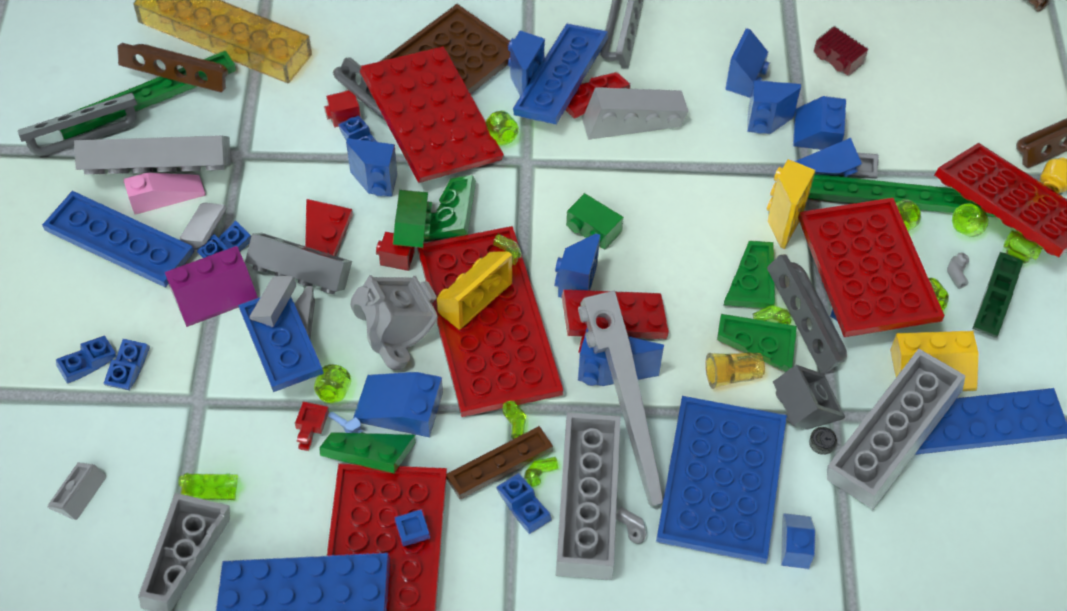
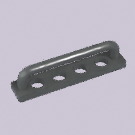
[600,0,644,69]
[333,57,385,120]
[17,93,137,156]
[767,254,847,374]

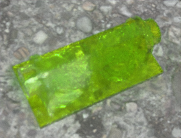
[179,473,238,500]

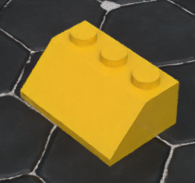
[766,159,815,249]
[437,252,512,330]
[890,331,979,391]

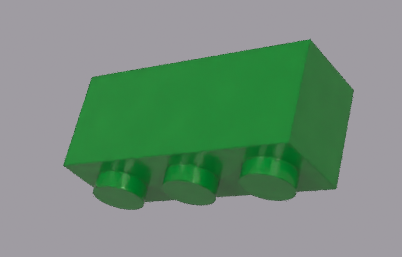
[393,189,432,248]

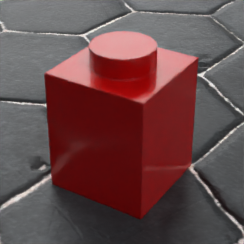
[324,90,360,128]
[376,231,415,271]

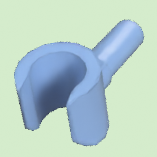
[328,411,363,433]

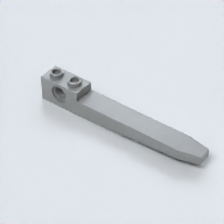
[578,290,663,506]

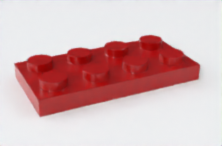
[562,290,669,339]

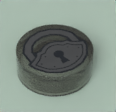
[809,427,837,455]

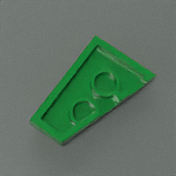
[424,175,476,242]
[723,241,775,309]
[717,314,797,372]
[319,432,416,473]

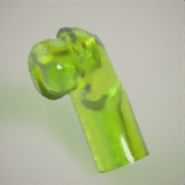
[524,457,558,487]

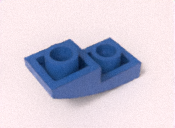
[338,115,377,142]
[197,221,251,258]
[56,335,116,384]
[103,339,150,391]
[496,473,552,534]

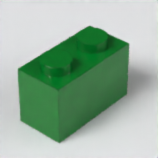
[566,193,624,250]

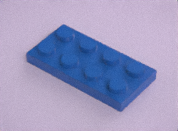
[238,297,324,392]

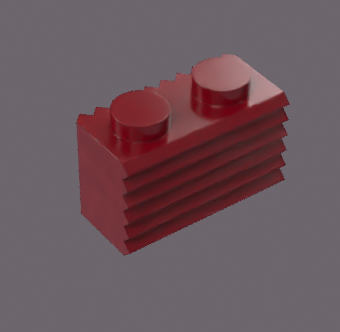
[813,26,868,76]

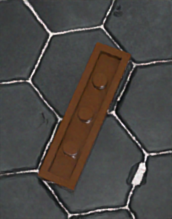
[446,426,553,500]

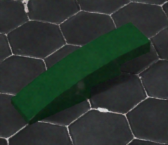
[972,252,1024,338]

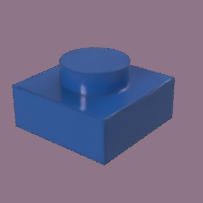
[394,510,430,547]

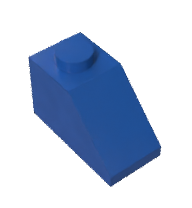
[781,513,815,569]

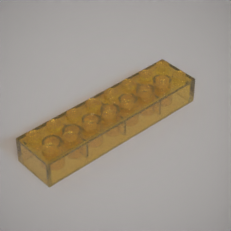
[133,0,312,84]

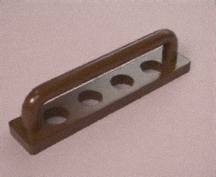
[117,43,228,93]
[1016,118,1067,168]

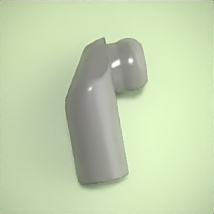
[947,252,969,289]
[616,507,646,544]

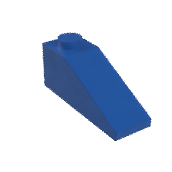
[794,138,862,177]

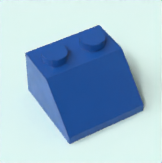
[725,28,770,98]
[508,30,545,96]
[747,80,801,134]
[793,96,846,150]
[346,138,398,197]
[554,234,600,298]

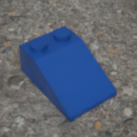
[578,328,664,386]
[353,372,443,438]

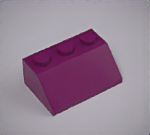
[165,246,258,327]

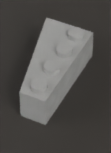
[582,87,688,140]
[138,493,230,611]

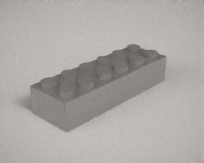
[74,135,231,175]
[827,349,965,509]
[556,412,621,580]

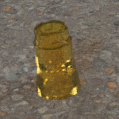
[705,352,765,389]

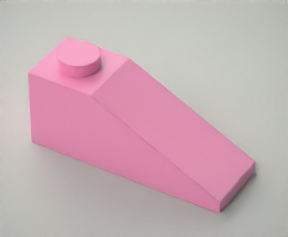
[123,173,206,215]

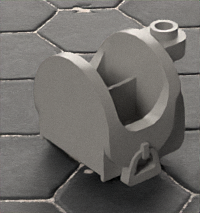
[350,275,437,370]

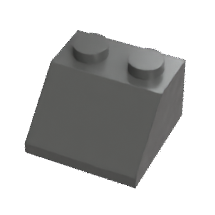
[773,365,845,430]

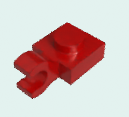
[295,402,329,451]

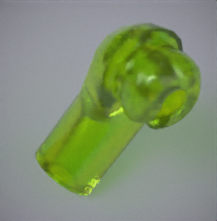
[493,234,522,265]
[752,305,792,325]
[502,401,526,439]

